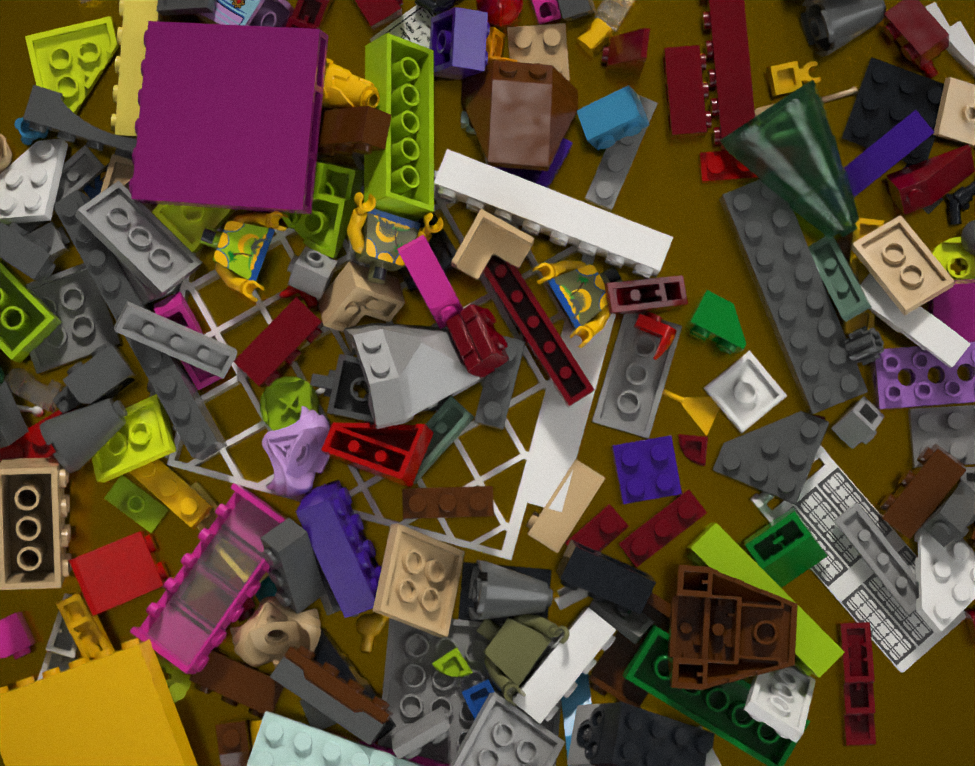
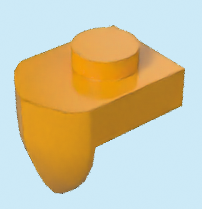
[486,27,518,64]

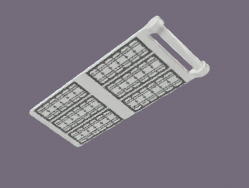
[750,446,966,673]

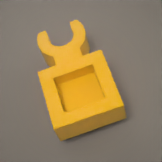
[766,61,821,96]

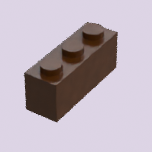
[317,106,392,158]
[880,443,966,539]
[402,486,494,519]
[189,648,285,719]

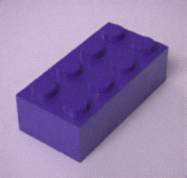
[296,479,382,618]

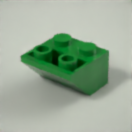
[685,290,746,355]
[744,507,828,588]

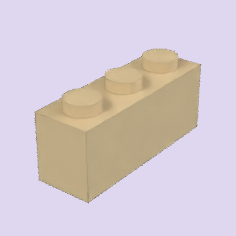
[526,459,605,554]

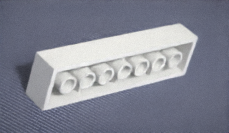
[434,149,673,279]

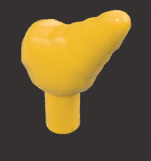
[355,613,390,654]

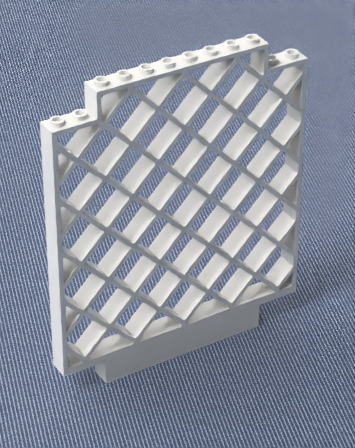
[147,152,616,560]

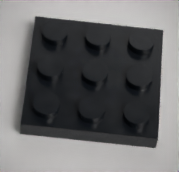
[840,57,944,166]

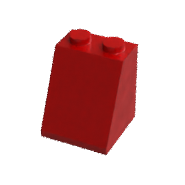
[69,531,169,616]

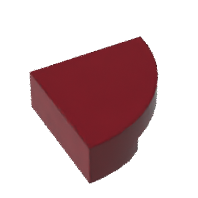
[678,434,708,466]

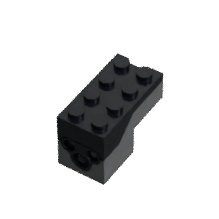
[567,702,715,766]

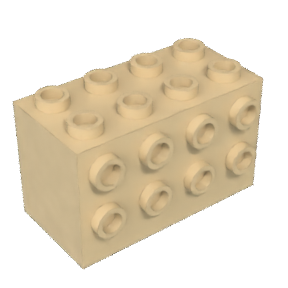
[0,457,72,590]

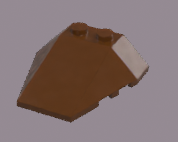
[460,60,578,171]
[668,565,798,690]

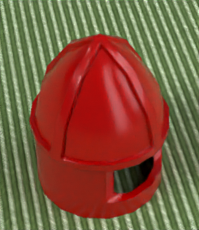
[476,0,523,30]

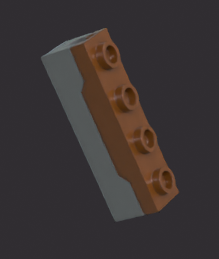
[270,645,393,745]

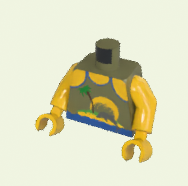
[347,192,443,284]
[532,260,622,348]

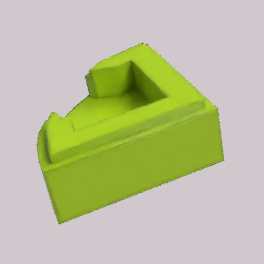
[432,647,473,677]

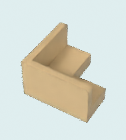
[451,209,535,280]
[318,261,405,332]

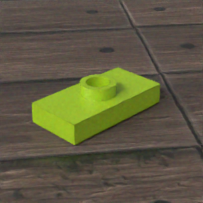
[104,475,170,533]

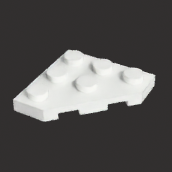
[0,139,68,225]
[915,518,975,634]

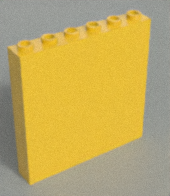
[0,637,198,766]

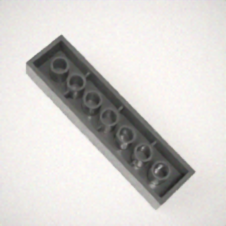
[719,173,868,415]

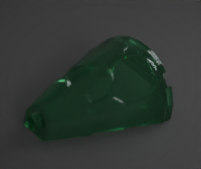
[720,80,860,238]

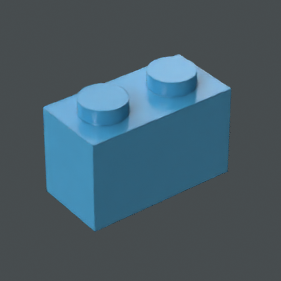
[577,85,650,150]

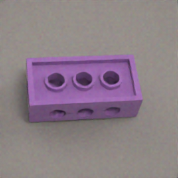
[869,342,975,410]

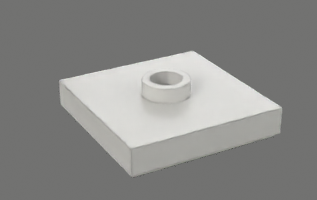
[703,350,787,434]

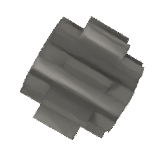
[845,326,884,366]

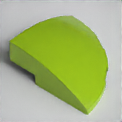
[282,160,364,258]

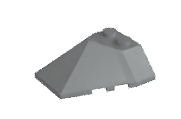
[344,323,484,429]

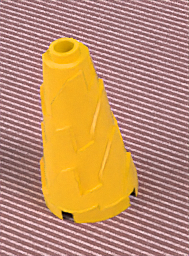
[322,58,380,109]

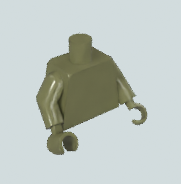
[476,614,570,706]

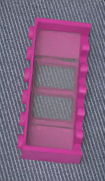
[130,483,287,674]

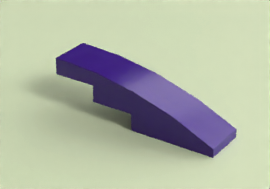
[820,110,935,210]

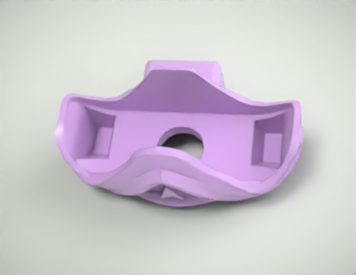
[262,406,331,497]

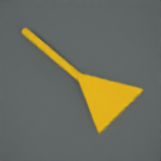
[662,389,720,437]

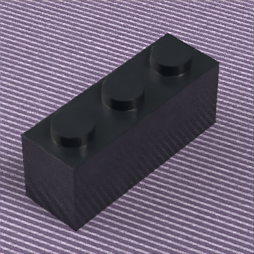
[556,539,656,614]

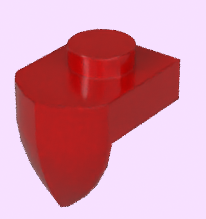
[634,312,677,360]

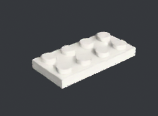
[744,666,816,743]

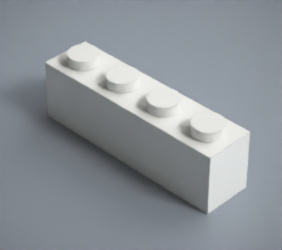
[512,606,616,724]

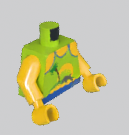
[200,211,289,302]

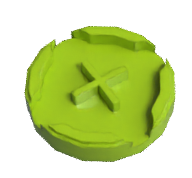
[260,376,320,430]

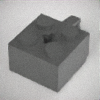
[53,344,141,414]
[310,354,374,424]

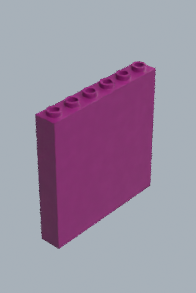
[129,21,329,214]

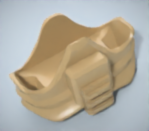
[230,596,321,668]

